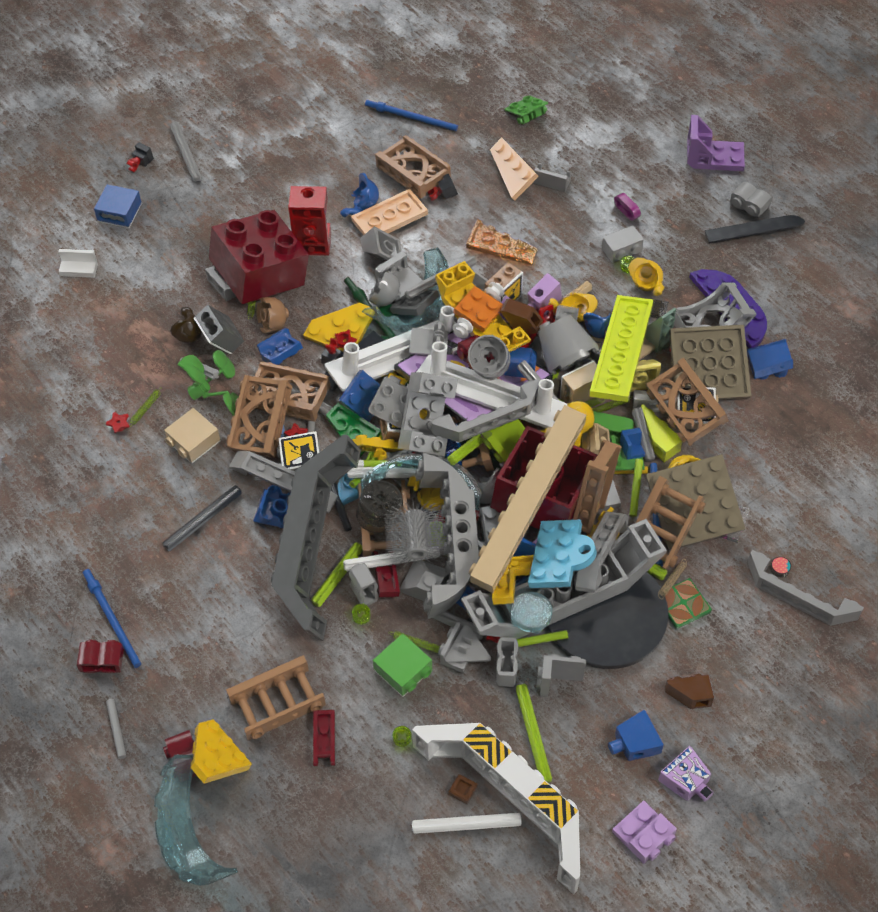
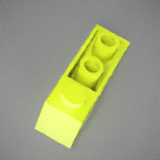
[641,404,682,463]

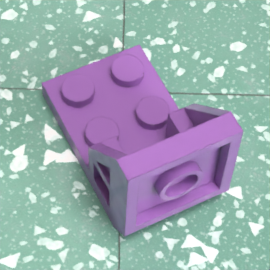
[687,115,745,171]

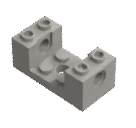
[398,372,458,456]

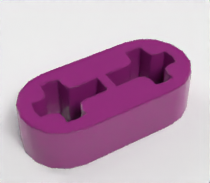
[614,193,641,221]

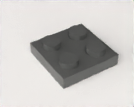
[390,289,440,316]

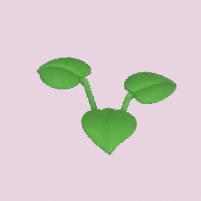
[177,350,239,416]

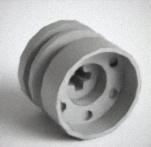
[468,335,510,379]

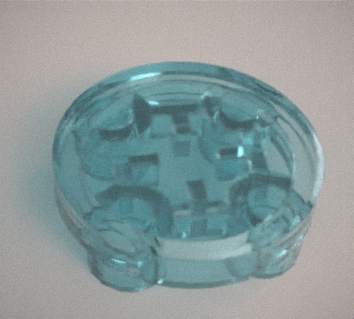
[510,592,552,634]

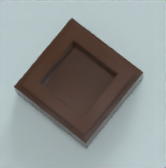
[448,774,478,804]

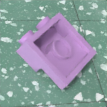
[612,801,677,864]

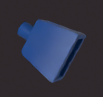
[608,710,664,761]

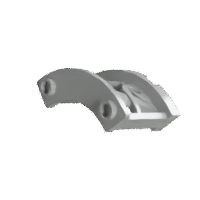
[674,283,757,328]

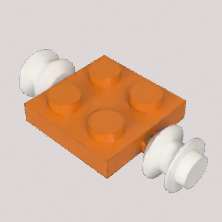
[452,282,504,338]

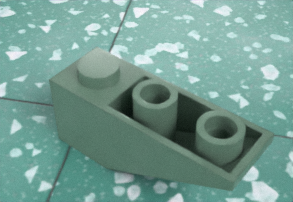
[645,308,676,353]

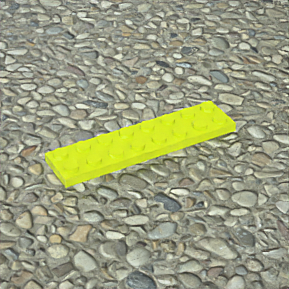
[590,295,653,402]

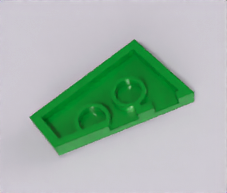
[326,403,381,457]

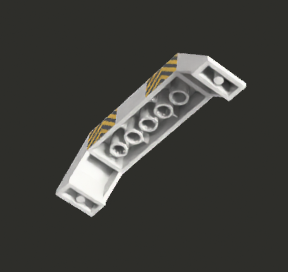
[412,723,580,895]

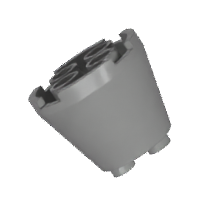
[538,312,600,375]

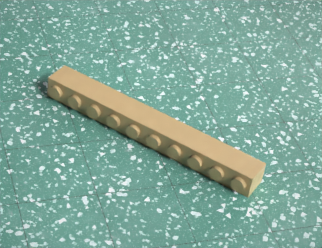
[469,405,586,593]

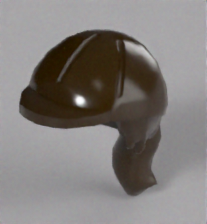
[170,307,202,343]

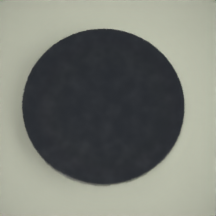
[547,572,668,669]

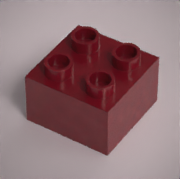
[209,209,309,304]
[490,426,598,529]

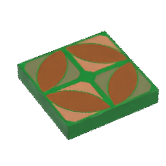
[663,578,712,629]

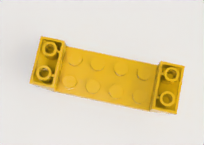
[435,261,531,352]

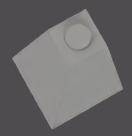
[360,226,402,261]
[400,560,449,601]

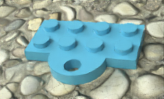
[528,519,597,588]

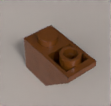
[500,298,543,335]
[665,674,714,709]

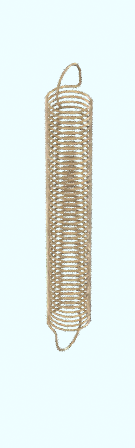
[658,559,687,599]

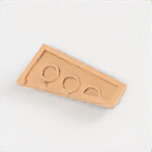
[490,137,539,201]

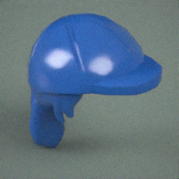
[340,173,379,217]
[583,307,614,339]

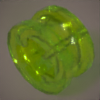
[620,255,635,273]
[352,604,371,625]
[392,726,412,747]

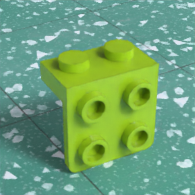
[481,419,525,464]

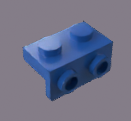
[257,328,303,365]

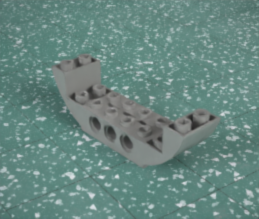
[415,453,479,619]

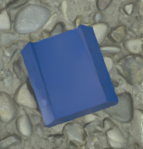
[747,339,793,380]
[504,347,537,378]
[253,485,291,528]

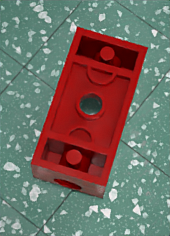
[288,186,331,256]

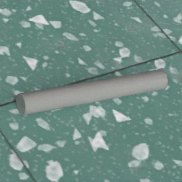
[106,699,127,759]

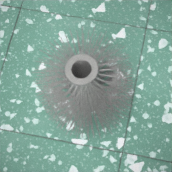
[384,501,447,568]

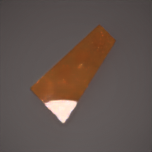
[466,219,538,266]

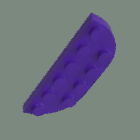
[689,269,767,349]

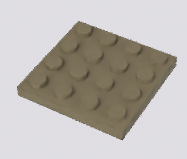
[669,325,751,400]
[646,454,746,551]

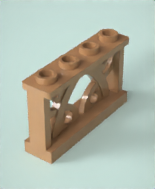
[375,135,451,199]
[646,357,729,446]
[249,362,331,422]
[226,375,292,458]
[573,440,621,534]

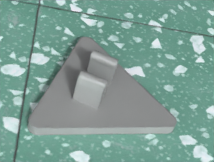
[445,625,491,663]

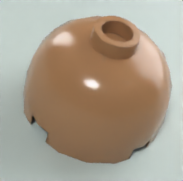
[257,297,289,333]

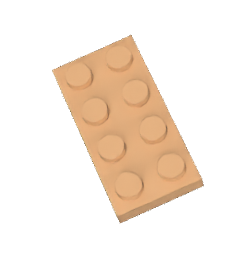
[351,189,428,235]

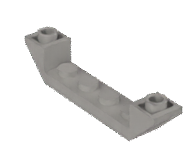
[431,379,539,442]
[229,451,338,513]
[575,512,633,593]
[747,550,864,626]

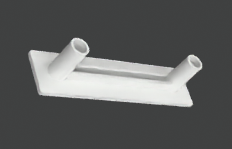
[325,306,456,392]
[417,341,567,429]

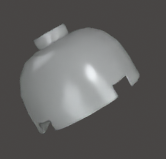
[368,269,401,306]

